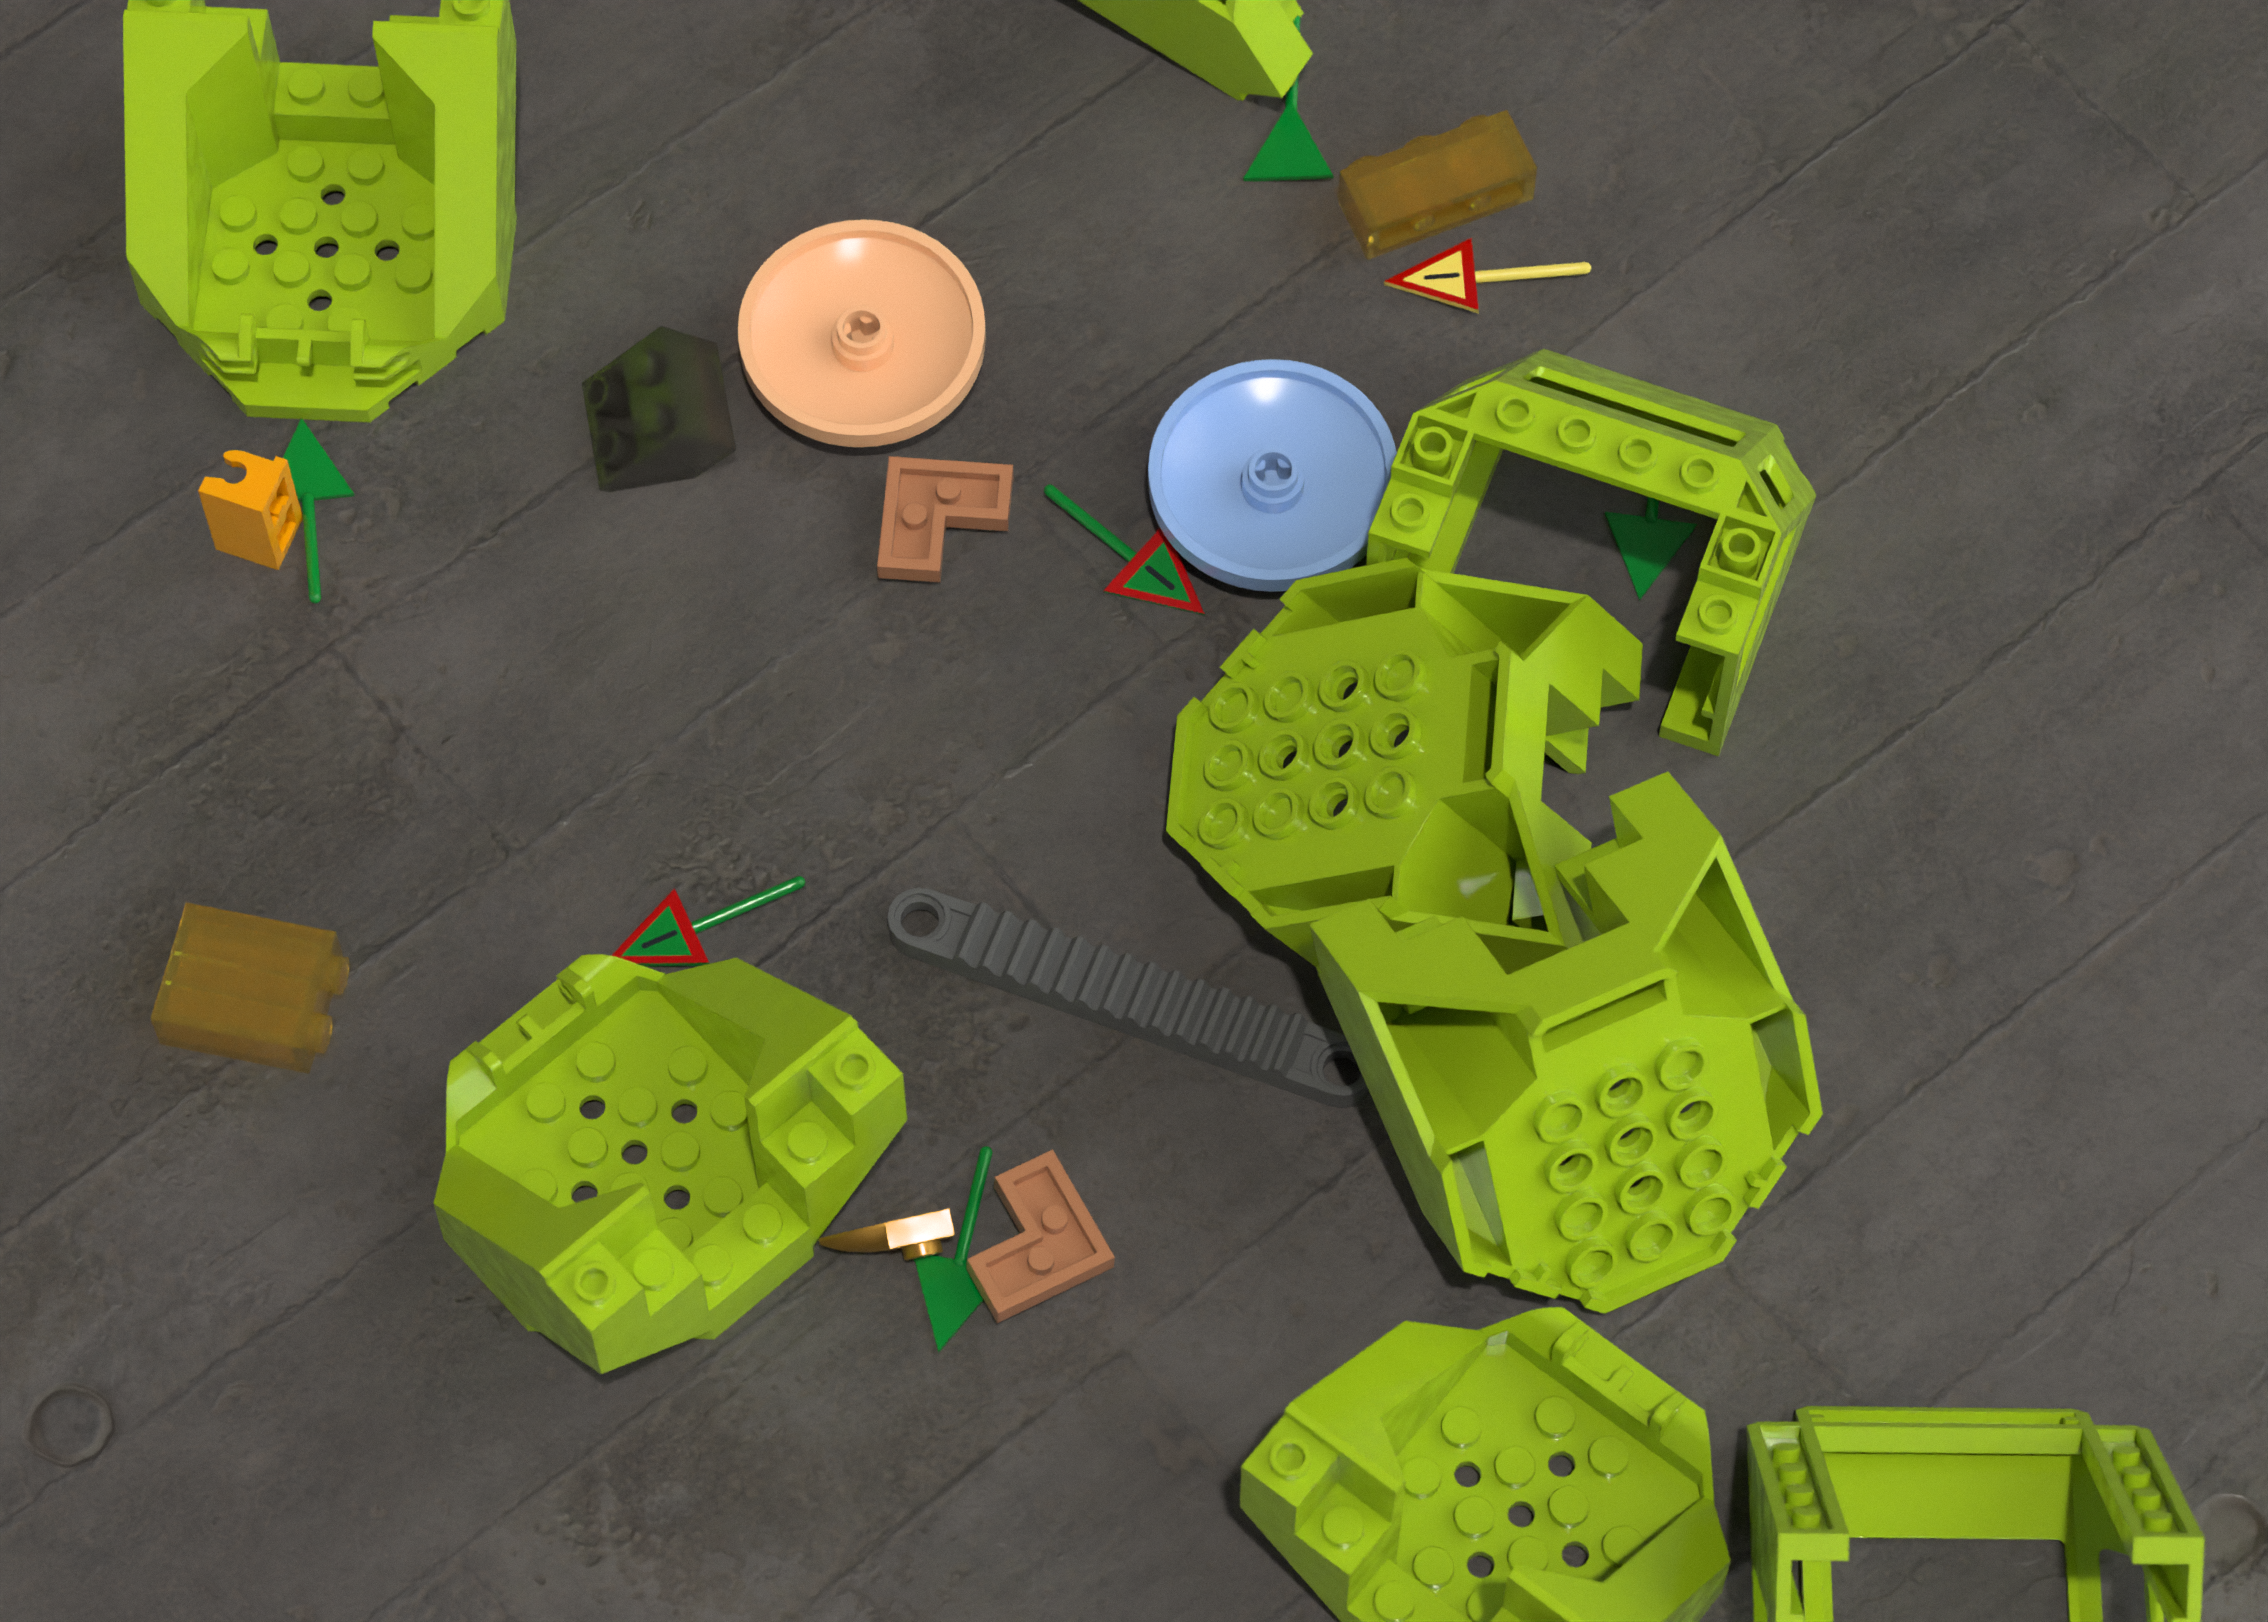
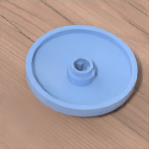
[1148,359,1397,592]

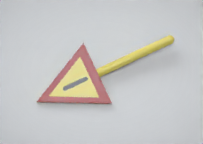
[1384,237,1591,314]

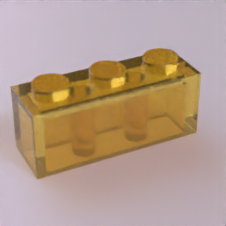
[1338,110,1537,260]

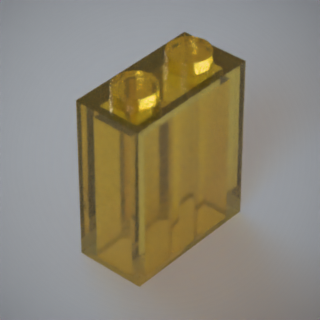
[150,902,350,1074]

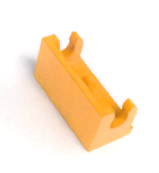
[198,450,303,570]

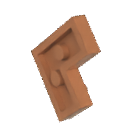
[877,456,1014,582]
[966,1149,1115,1323]

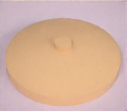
[738,219,986,447]

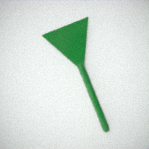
[1243,16,1334,182]

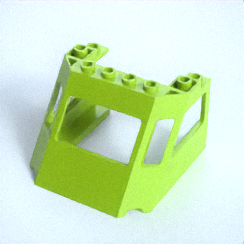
[1366,349,1817,757]
[1747,1406,2205,1622]

